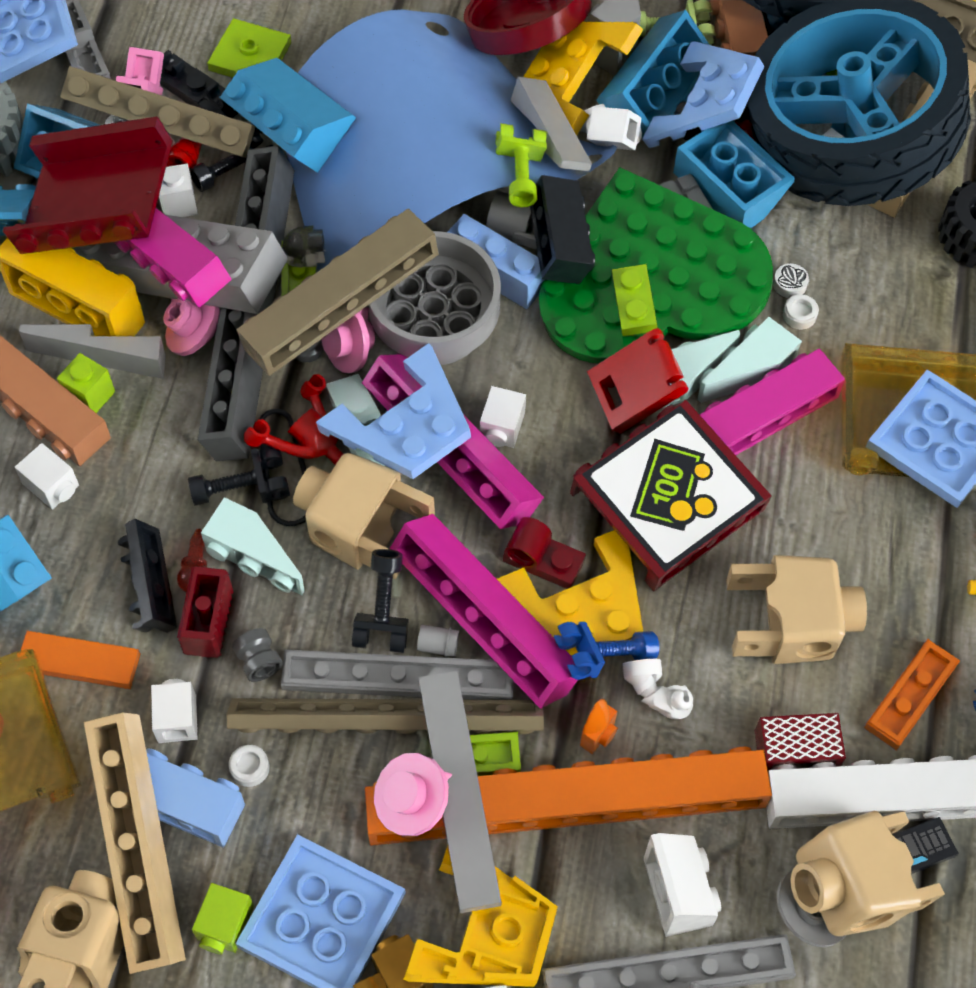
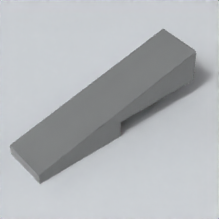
[65,0,111,79]
[511,77,592,171]
[19,324,166,379]

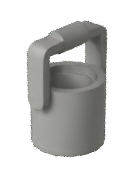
[486,191,537,249]

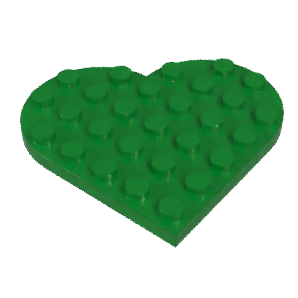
[539,167,773,364]

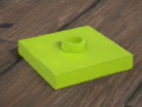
[207,18,292,78]

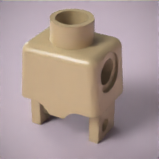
[293,453,435,579]
[726,555,867,664]
[790,810,945,936]
[17,870,124,988]

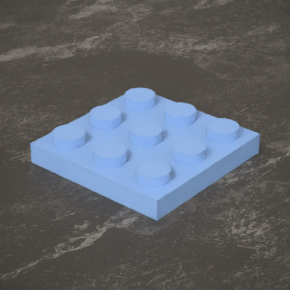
[0,0,78,83]
[866,369,976,508]
[235,834,406,988]

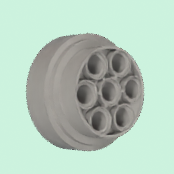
[367,231,501,365]

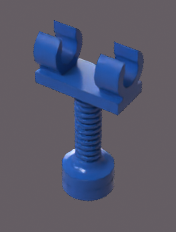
[553,622,660,680]

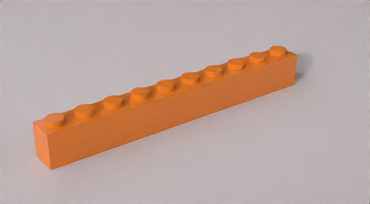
[365,746,772,846]

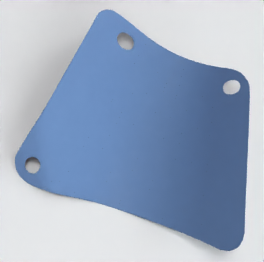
[286,9,617,272]

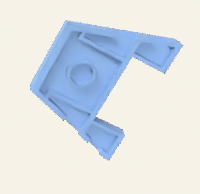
[642,41,765,148]
[316,343,471,479]

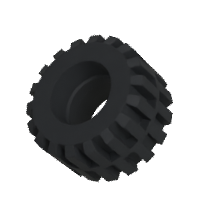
[938,178,976,268]

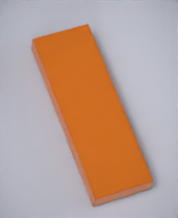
[16,631,141,689]
[864,639,960,751]

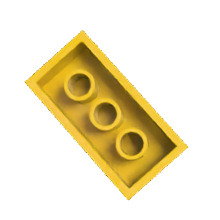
[0,237,145,336]

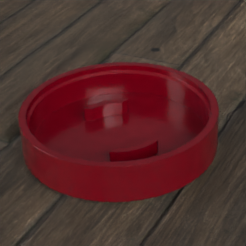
[464,0,593,55]

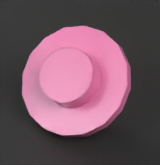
[163,298,220,356]
[321,307,375,373]
[374,753,452,836]

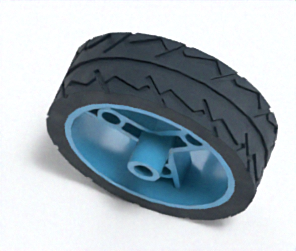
[747,0,971,206]

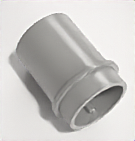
[417,624,459,657]

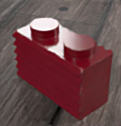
[177,566,234,658]

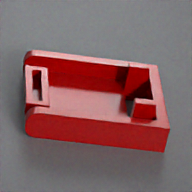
[587,328,689,434]

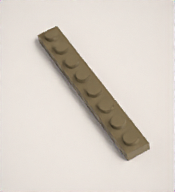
[226,698,544,734]

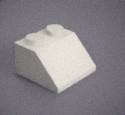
[643,833,721,937]

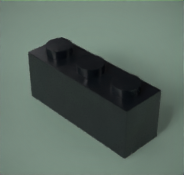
[530,175,595,285]

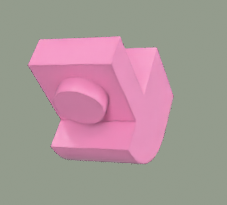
[116,47,164,95]

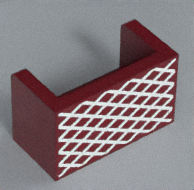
[754,713,846,771]

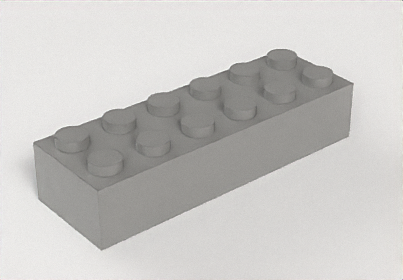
[75,215,288,314]

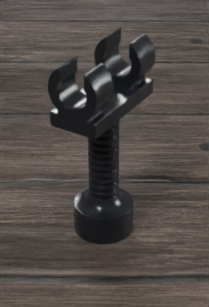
[189,124,273,192]
[188,446,290,506]
[352,549,409,653]

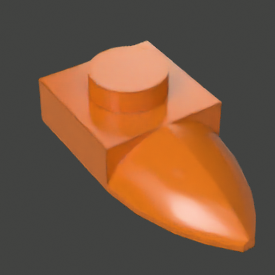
[580,698,618,755]

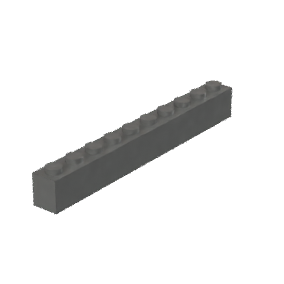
[197,146,294,461]

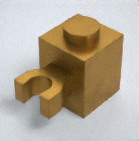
[353,934,433,988]

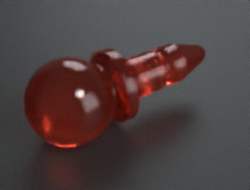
[177,528,207,592]

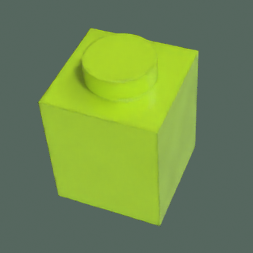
[57,353,115,413]
[192,883,254,955]

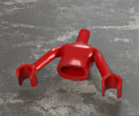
[244,374,343,465]

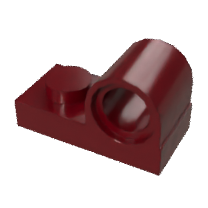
[503,517,586,589]

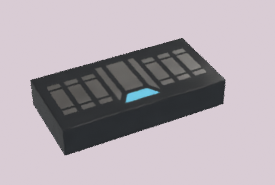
[893,817,959,874]

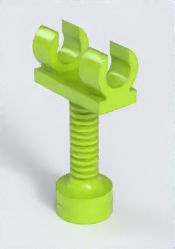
[495,123,547,207]

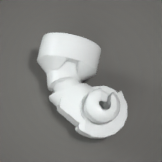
[622,659,693,719]

